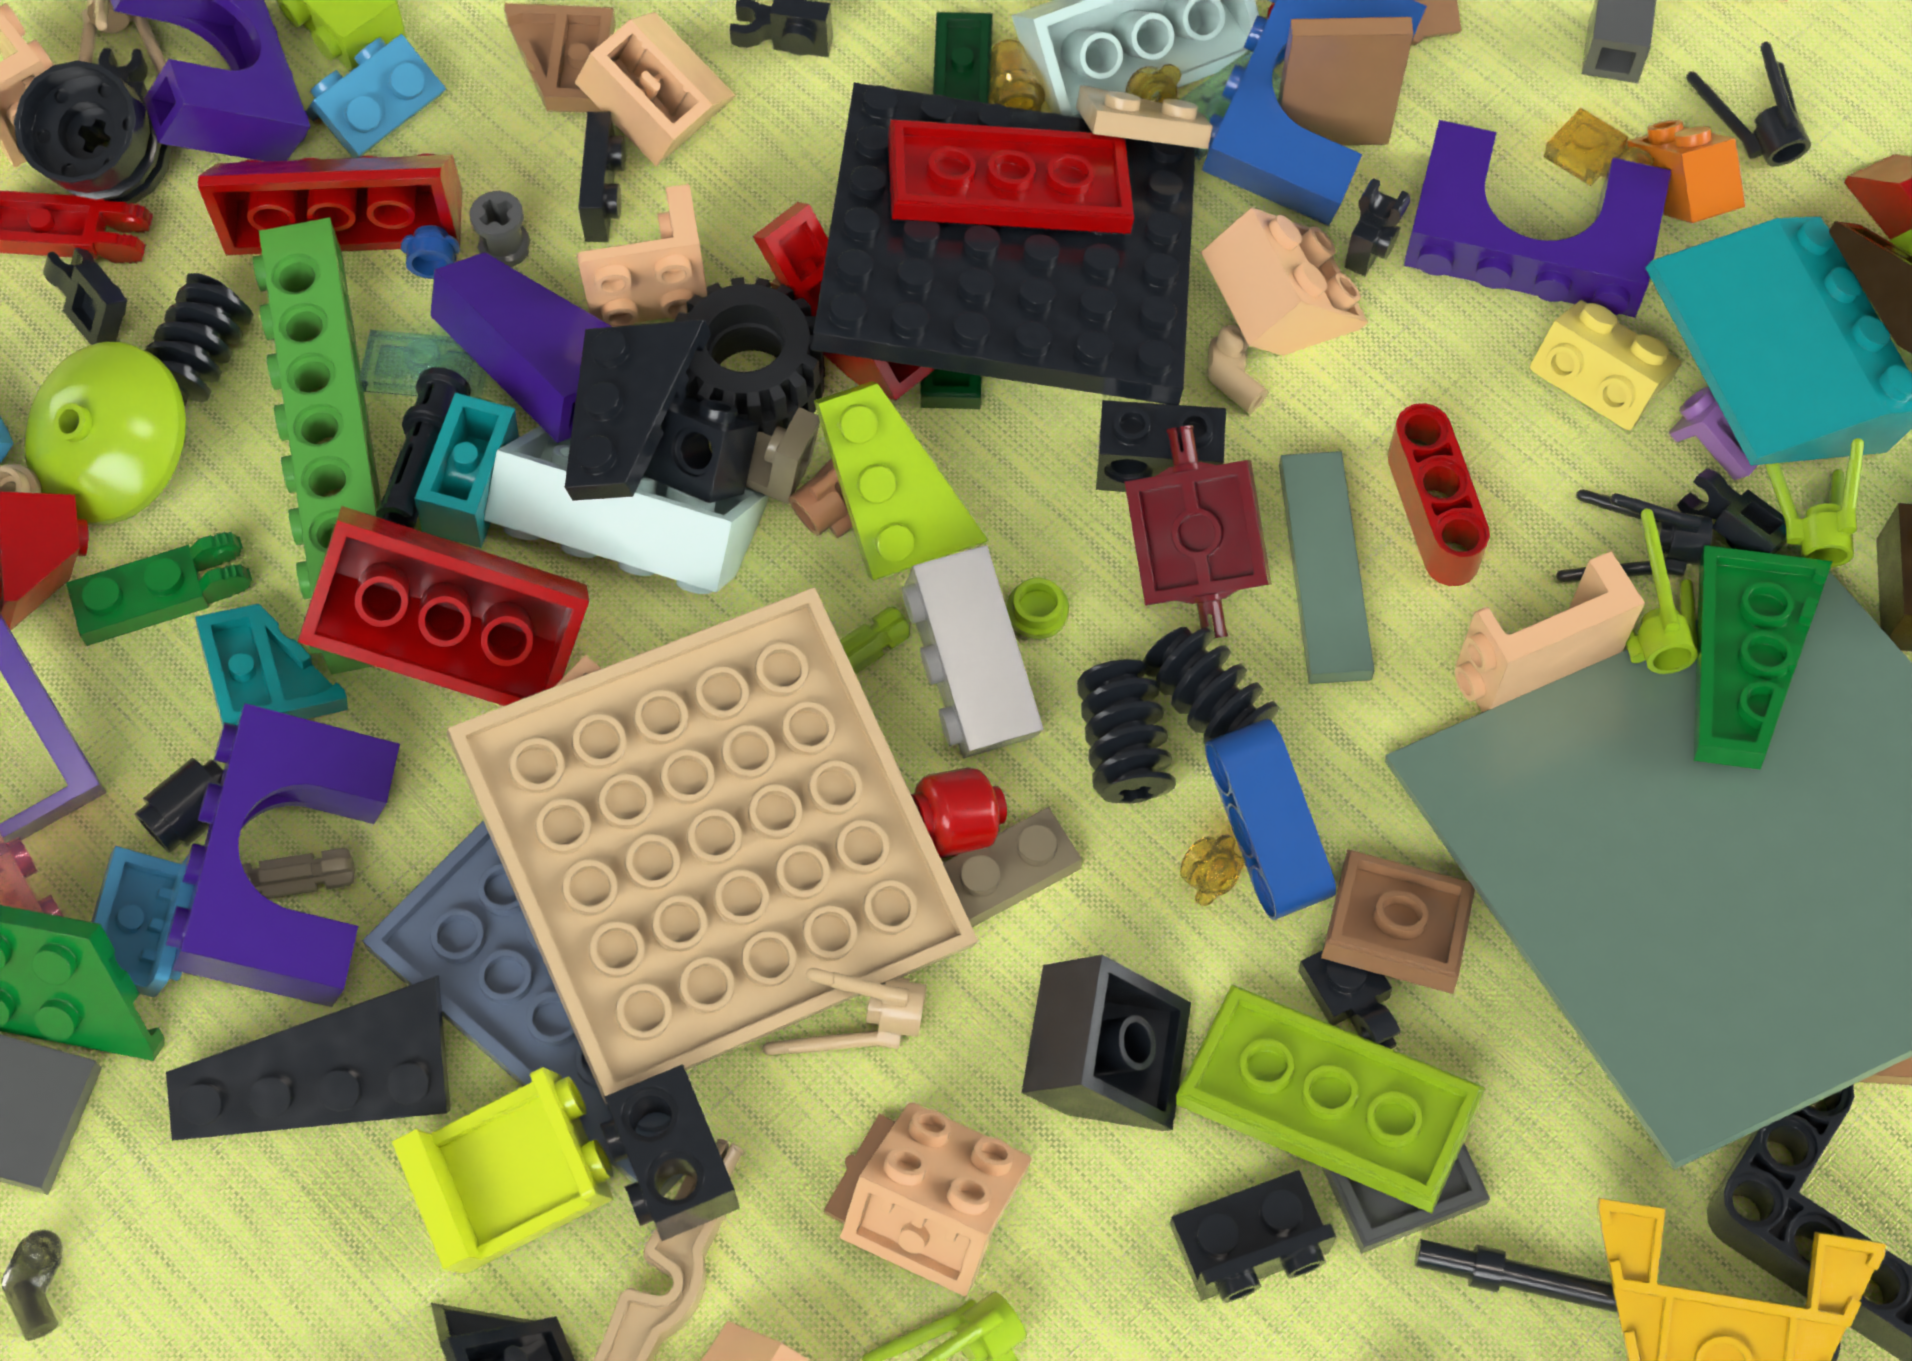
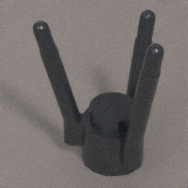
[1686,42,1811,167]
[1556,489,1713,582]

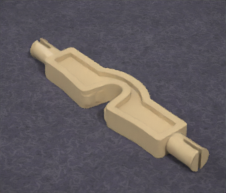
[593,1139,744,1361]

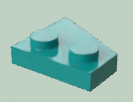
[195,603,348,726]

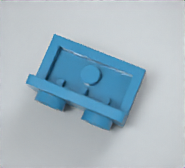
[306,34,446,158]
[91,846,194,998]

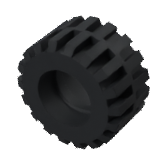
[674,277,825,436]

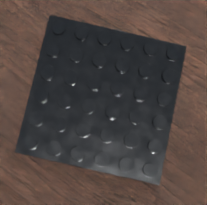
[811,82,1196,405]

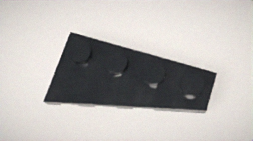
[166,975,451,1141]

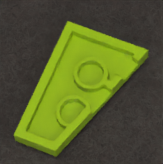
[814,381,989,581]

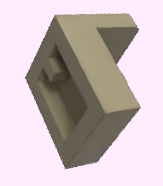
[746,407,820,504]

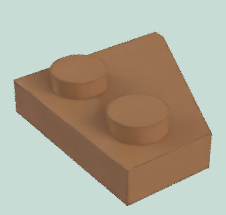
[504,3,616,112]

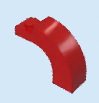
[752,202,935,401]

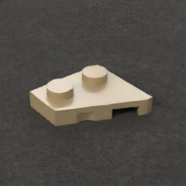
[1076,85,1212,149]

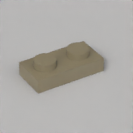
[943,807,1082,927]

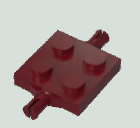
[1124,425,1272,639]

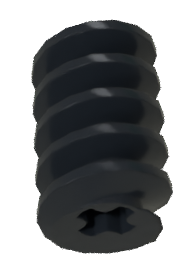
[145,273,254,406]
[1142,626,1280,744]
[1077,659,1176,804]

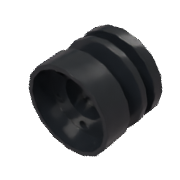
[14,60,172,204]

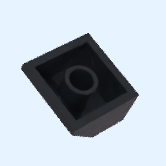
[1021,955,1191,1131]

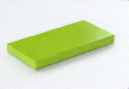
[1176,984,1485,1213]

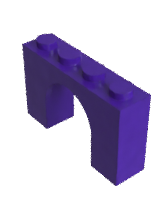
[111,0,310,161]
[1403,120,1671,318]
[165,703,400,1007]

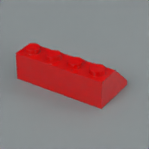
[197,153,462,256]
[298,506,589,706]

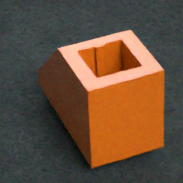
[1627,120,1745,223]

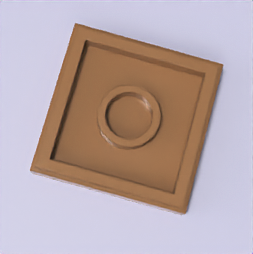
[1321,849,1475,994]

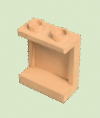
[1455,551,1645,713]

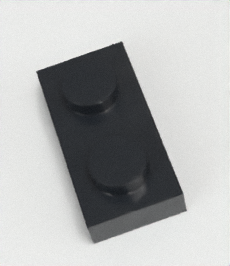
[578,111,626,242]

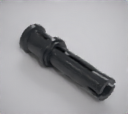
[376,367,471,529]

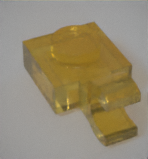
[1544,108,1654,186]

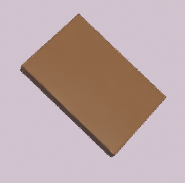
[1278,17,1413,145]

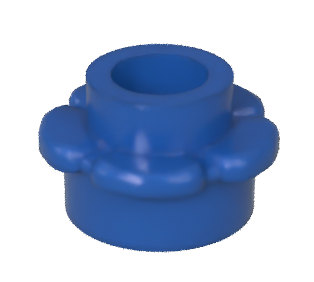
[401,225,460,279]

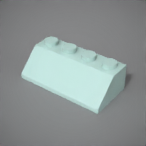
[1012,0,1259,118]
[484,426,769,594]

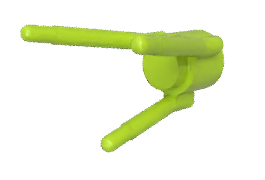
[1765,438,1864,568]
[1626,508,1698,674]
[862,1291,1027,1361]

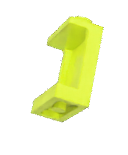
[391,1067,614,1274]

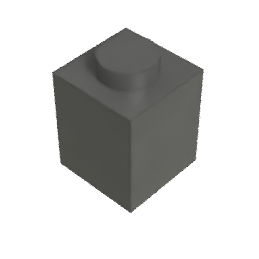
[1582,0,1656,83]

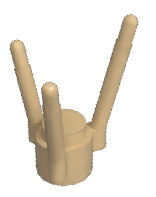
[79,0,166,75]
[762,968,926,1055]

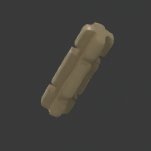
[242,848,355,899]

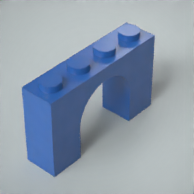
[1202,0,1427,226]

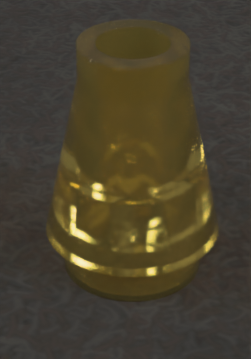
[988,39,1045,112]

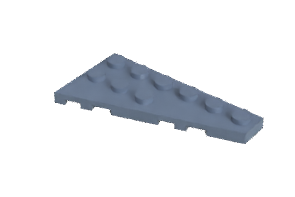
[362,821,684,1197]

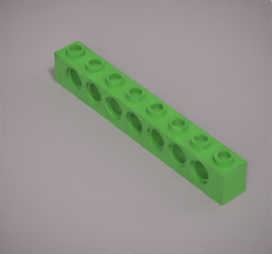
[253,218,381,675]

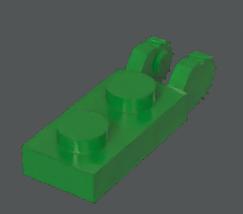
[66,532,252,646]

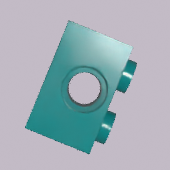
[414,393,519,548]

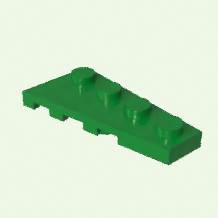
[1693,545,1833,770]

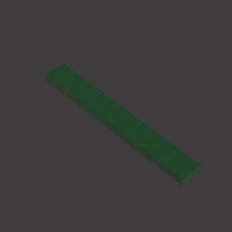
[920,12,993,409]

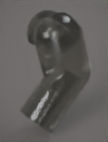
[1,1229,63,1341]

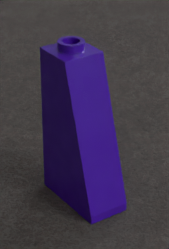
[430,252,612,443]

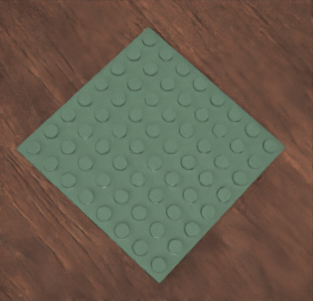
[1385,571,1912,1170]

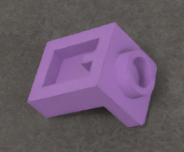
[1669,387,1758,481]

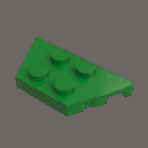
[0,905,165,1061]

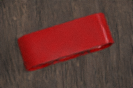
[1387,403,1490,586]

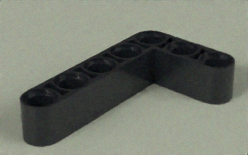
[1707,1085,1912,1361]

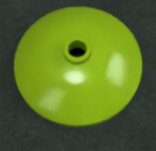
[25,342,186,525]

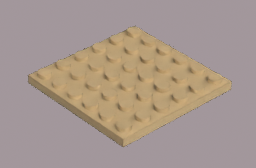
[447,587,978,1105]

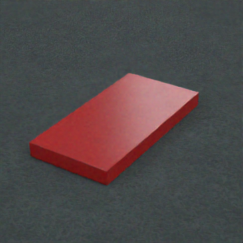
[888,120,1134,234]

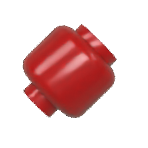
[911,768,1007,858]

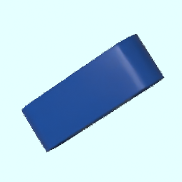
[1205,718,1336,921]

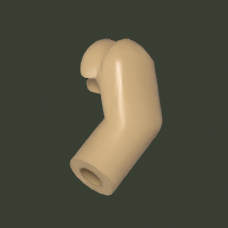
[1207,325,1268,414]

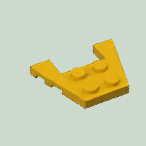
[1597,1197,1886,1361]

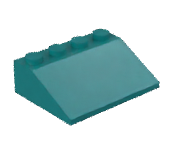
[1645,216,1912,466]

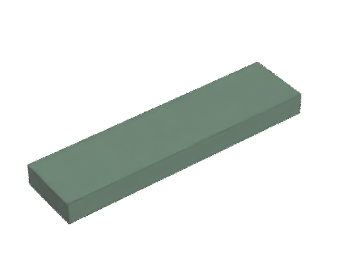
[1279,451,1374,684]

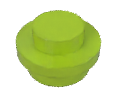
[1007,577,1069,639]

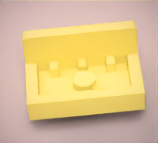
[1530,300,1682,430]

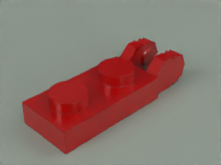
[0,190,153,264]

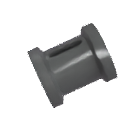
[469,191,530,267]

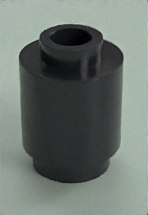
[134,758,223,853]

